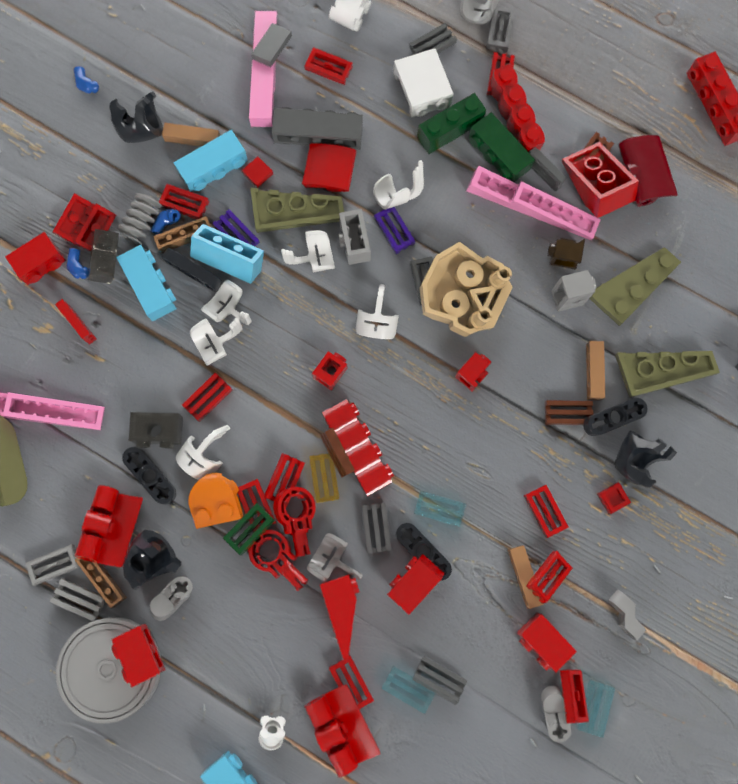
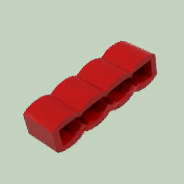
[490,64,545,152]
[322,399,394,497]

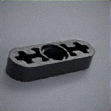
[161,248,222,292]
[583,398,648,436]
[122,447,176,505]
[396,523,452,581]

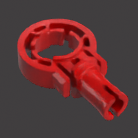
[273,487,316,557]
[248,530,309,591]

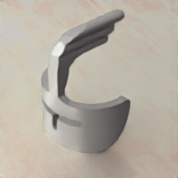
[460,0,499,24]
[307,533,362,582]

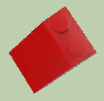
[562,142,639,219]
[320,574,360,660]

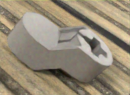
[150,576,193,621]
[608,590,646,641]
[541,686,571,742]

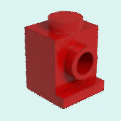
[312,351,348,391]
[455,352,491,392]

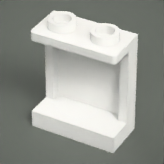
[393,48,453,117]

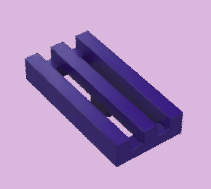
[374,207,416,254]
[212,209,260,247]

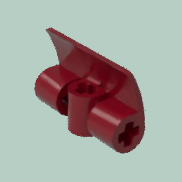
[618,135,678,207]

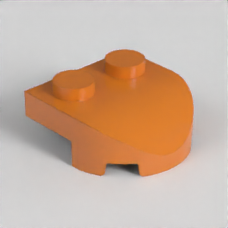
[188,473,244,529]

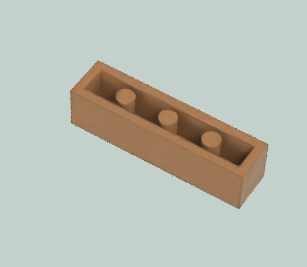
[162,123,221,147]
[153,216,211,254]
[586,341,605,401]
[508,545,544,609]
[75,558,127,608]

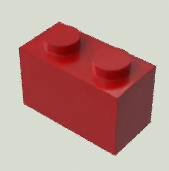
[5,232,66,285]
[387,554,445,615]
[517,613,577,673]
[111,624,166,688]

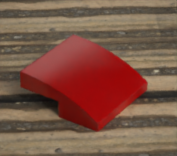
[302,144,357,192]
[52,193,116,254]

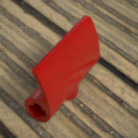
[75,485,143,568]
[304,684,381,778]

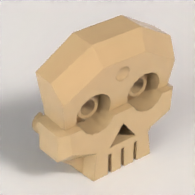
[420,242,513,337]

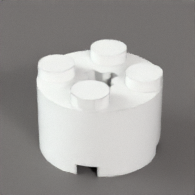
[329,0,372,32]

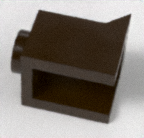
[547,238,585,270]

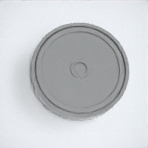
[56,617,161,724]

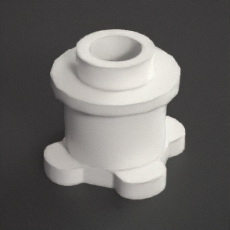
[258,716,285,750]

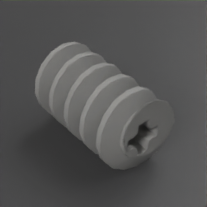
[117,193,162,245]

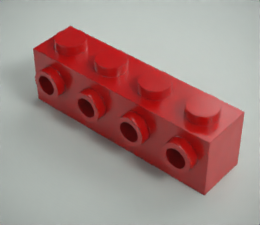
[686,51,738,146]

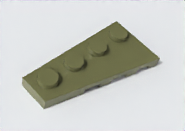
[589,247,681,326]

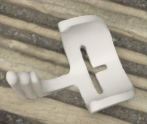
[373,160,424,209]
[281,230,335,273]
[201,280,252,325]
[356,284,399,339]
[190,317,242,365]
[176,425,230,480]

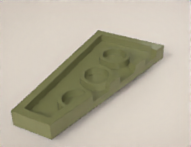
[250,188,344,233]
[615,351,720,398]

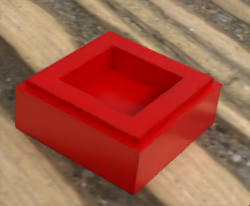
[242,156,274,188]
[597,482,631,514]

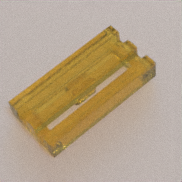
[309,453,340,503]

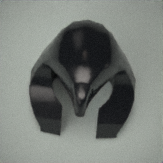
[109,91,163,143]
[614,430,677,488]
[123,530,181,590]

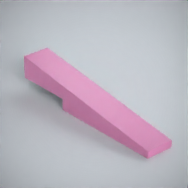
[249,11,277,127]
[466,166,601,240]
[0,392,105,430]

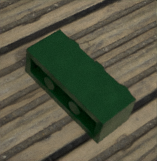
[417,93,487,155]
[468,112,535,182]

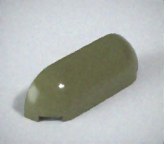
[0,416,28,506]

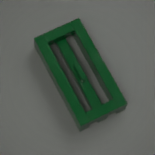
[223,503,275,556]

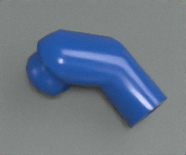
[74,66,99,94]
[150,209,181,235]
[67,248,89,279]

